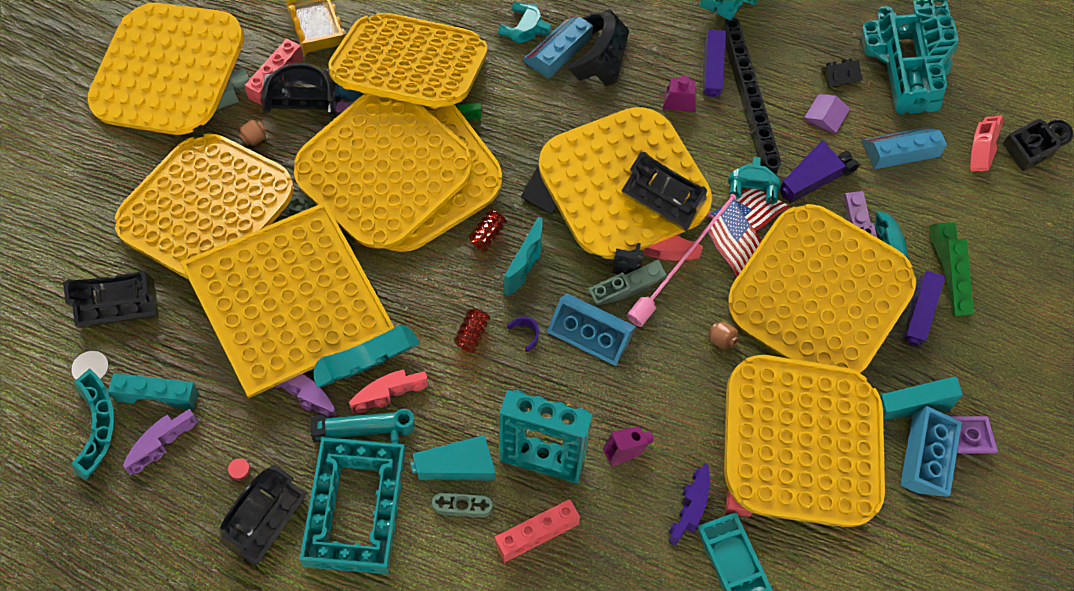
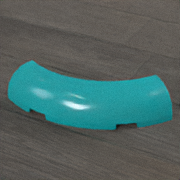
[875,211,909,260]
[314,325,420,388]
[71,368,114,480]

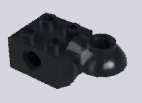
[1002,119,1074,171]

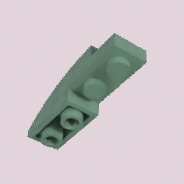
[588,260,667,305]

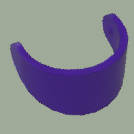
[507,316,539,352]

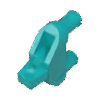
[498,1,551,43]
[728,157,781,204]

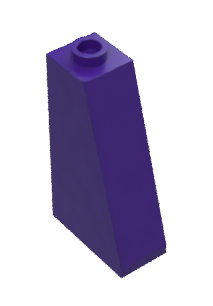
[703,30,726,97]
[779,141,845,204]
[903,270,945,345]

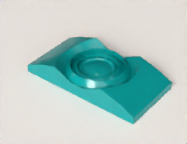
[504,217,543,296]
[697,512,773,591]

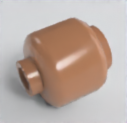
[239,120,267,146]
[709,321,739,350]

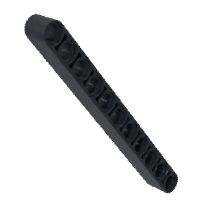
[723,17,781,175]

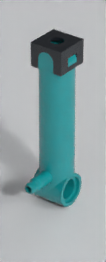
[311,409,415,444]

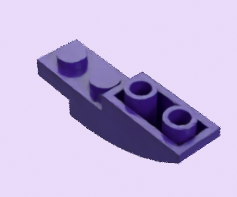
[668,464,710,546]

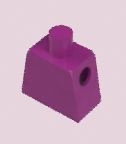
[662,75,696,112]
[603,426,654,467]

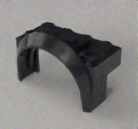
[568,9,630,86]
[260,63,341,114]
[621,152,707,232]
[63,270,159,328]
[219,464,307,566]

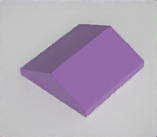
[804,94,850,134]
[950,416,998,453]

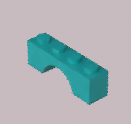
[108,373,199,410]

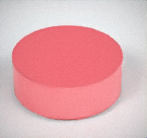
[228,459,250,481]

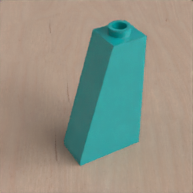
[880,376,963,420]
[410,435,496,481]

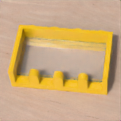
[286,0,345,56]

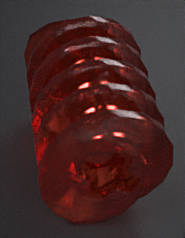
[469,210,507,252]
[454,309,490,353]

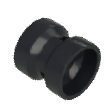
[837,151,860,176]

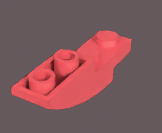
[970,115,1004,172]
[642,235,703,261]
[349,369,428,413]

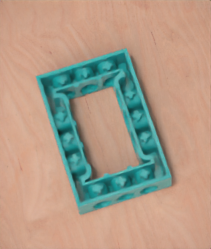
[499,390,593,484]
[299,437,406,575]

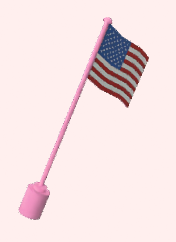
[706,188,791,231]
[627,194,761,327]

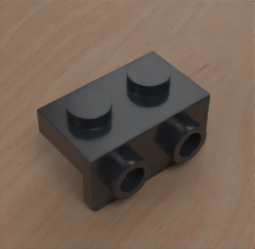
[821,58,863,87]
[612,243,643,275]

